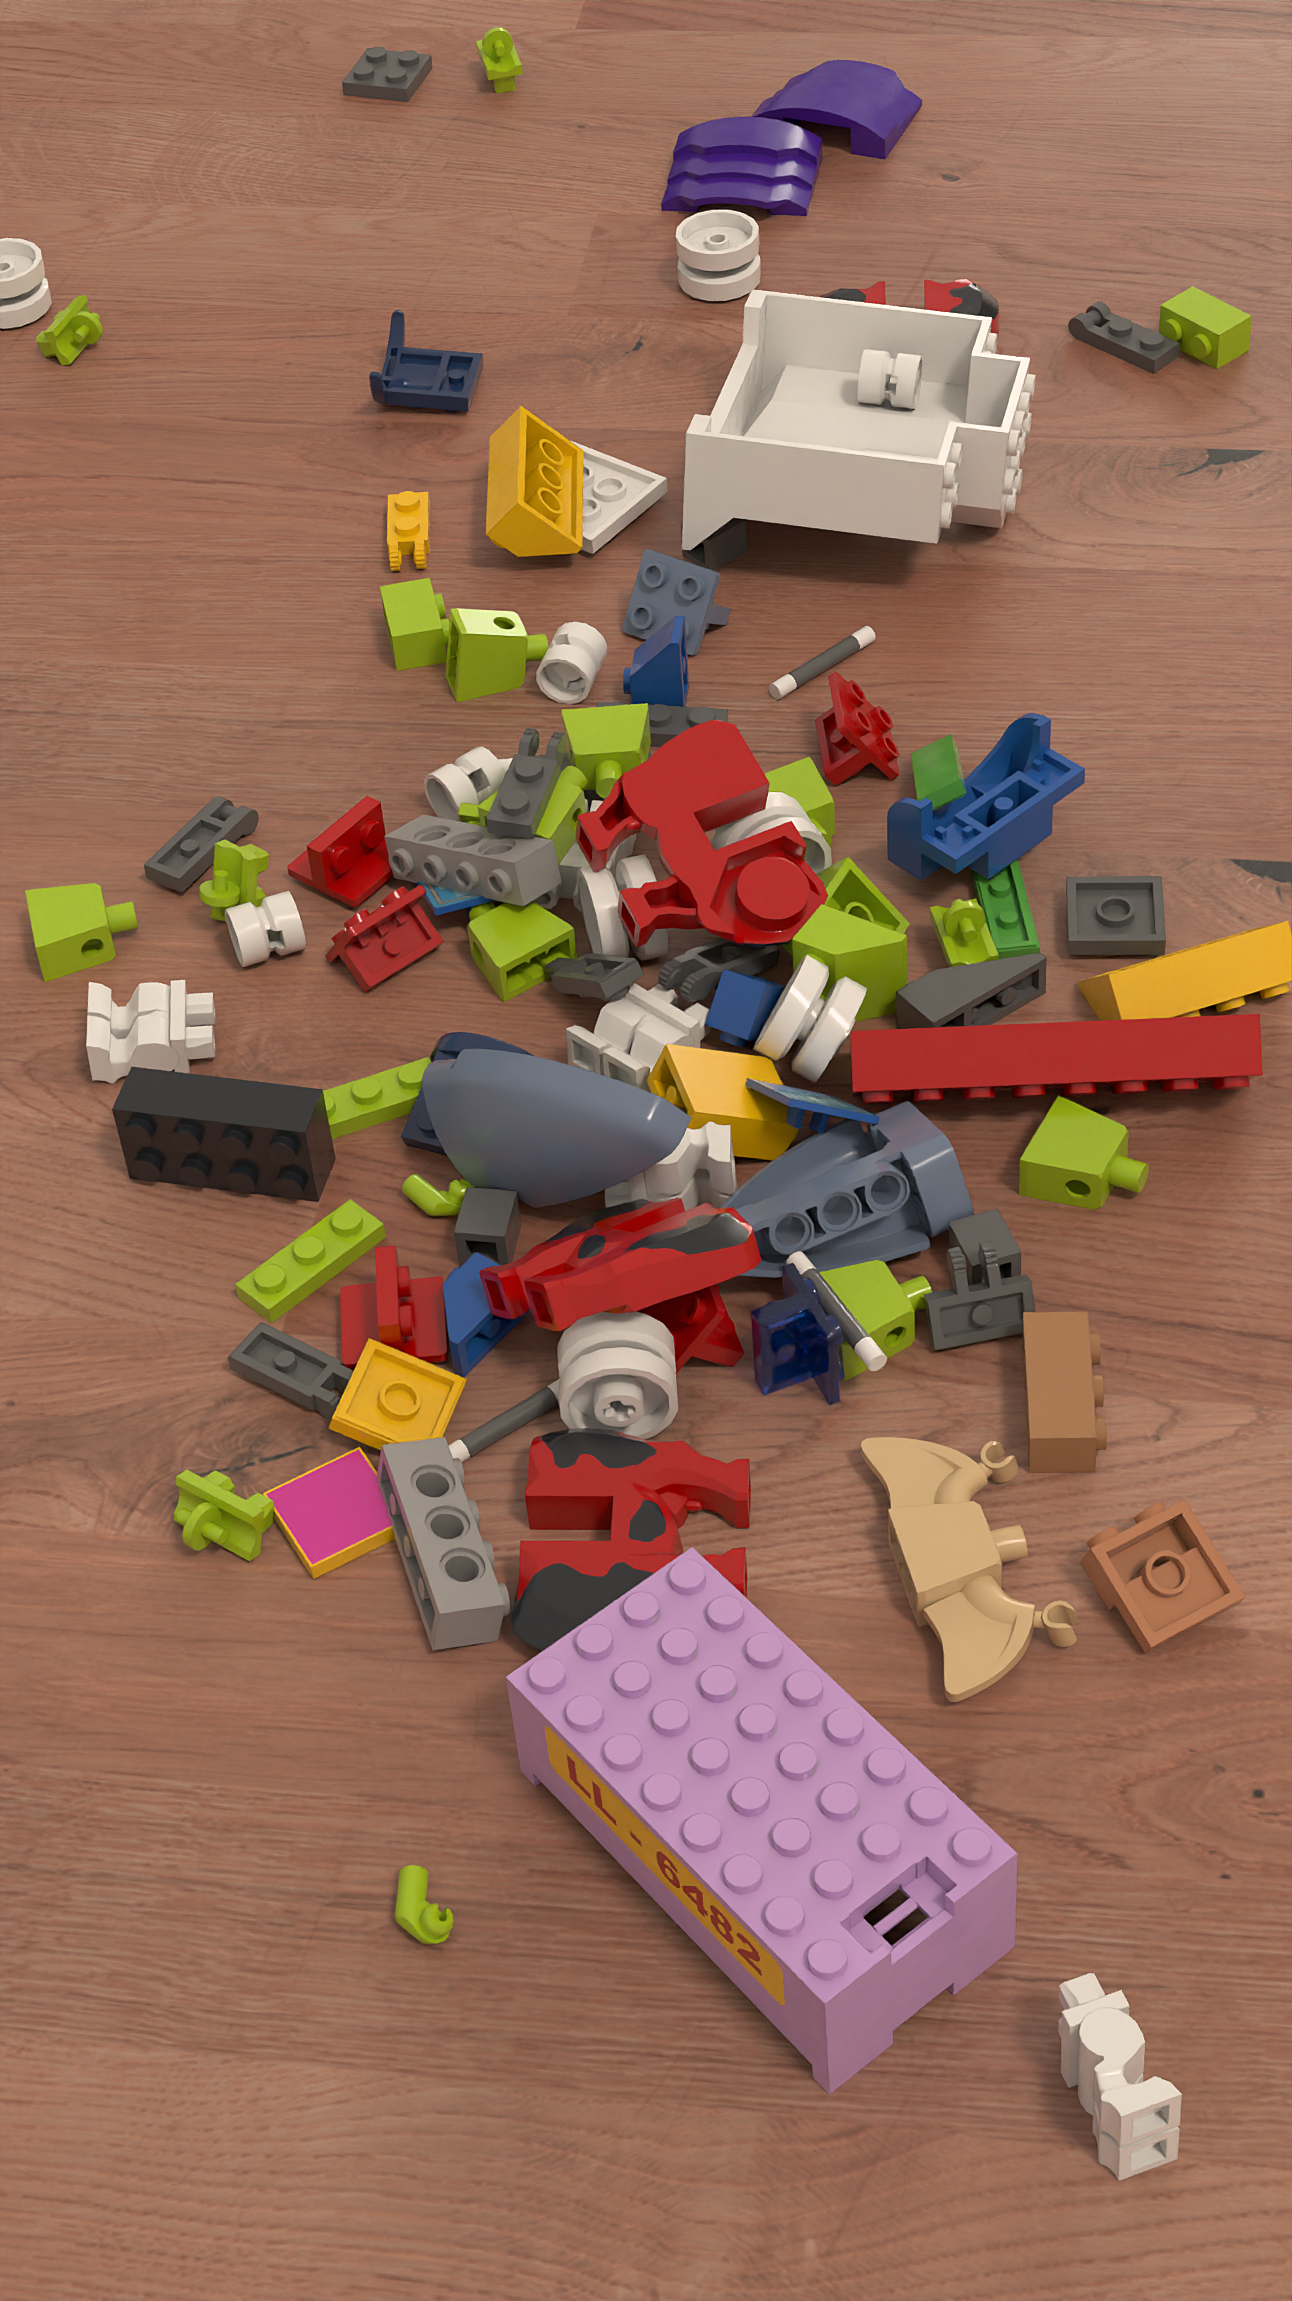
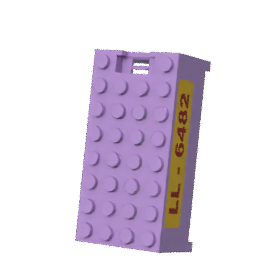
[506,1547,1018,2095]

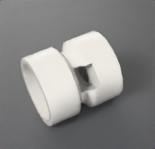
[857,349,923,409]
[536,622,607,704]
[424,747,506,822]
[225,891,306,967]

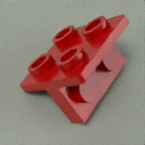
[815,671,900,786]
[287,796,393,907]
[325,884,444,993]
[340,1245,448,1371]
[636,1284,744,1374]

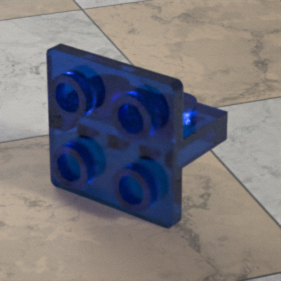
[751,1262,845,1405]

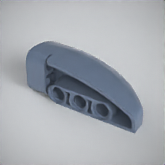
[422,1049,691,1208]
[720,1101,974,1278]

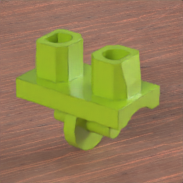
[476,27,523,93]
[36,295,103,366]
[199,839,269,922]
[930,899,999,967]
[173,1470,274,1561]

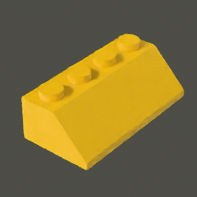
[486,406,583,557]
[1077,921,1292,1021]

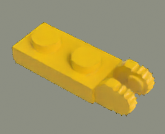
[387,491,430,571]

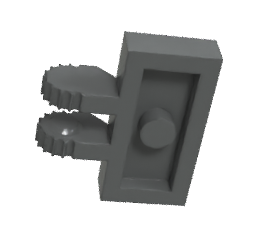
[923,1241,1036,1350]

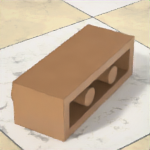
[1022,1311,1107,1473]

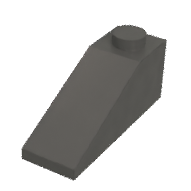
[896,953,1047,1029]

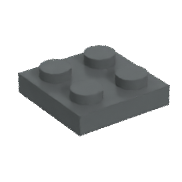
[342,47,433,102]
[1066,876,1166,955]

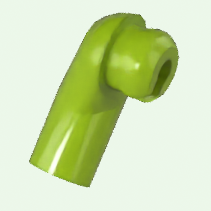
[402,1174,475,1216]
[395,1865,454,1945]

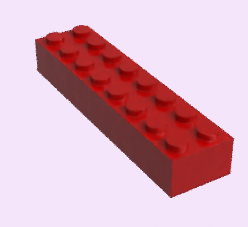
[850,1014,1263,1104]

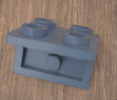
[622,549,731,656]

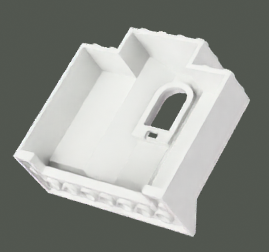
[682,289,1036,550]

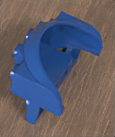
[887,713,1085,881]

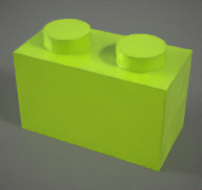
[1159,286,1252,369]
[380,578,449,671]

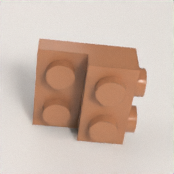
[1080,1499,1246,1654]

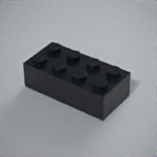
[112,1067,336,1202]

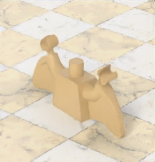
[861,1437,1079,1702]

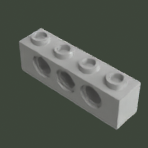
[384,814,562,906]
[376,1437,510,1650]

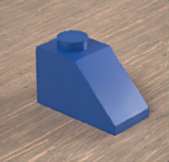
[623,616,689,707]
[705,969,786,1048]
[443,1252,529,1378]

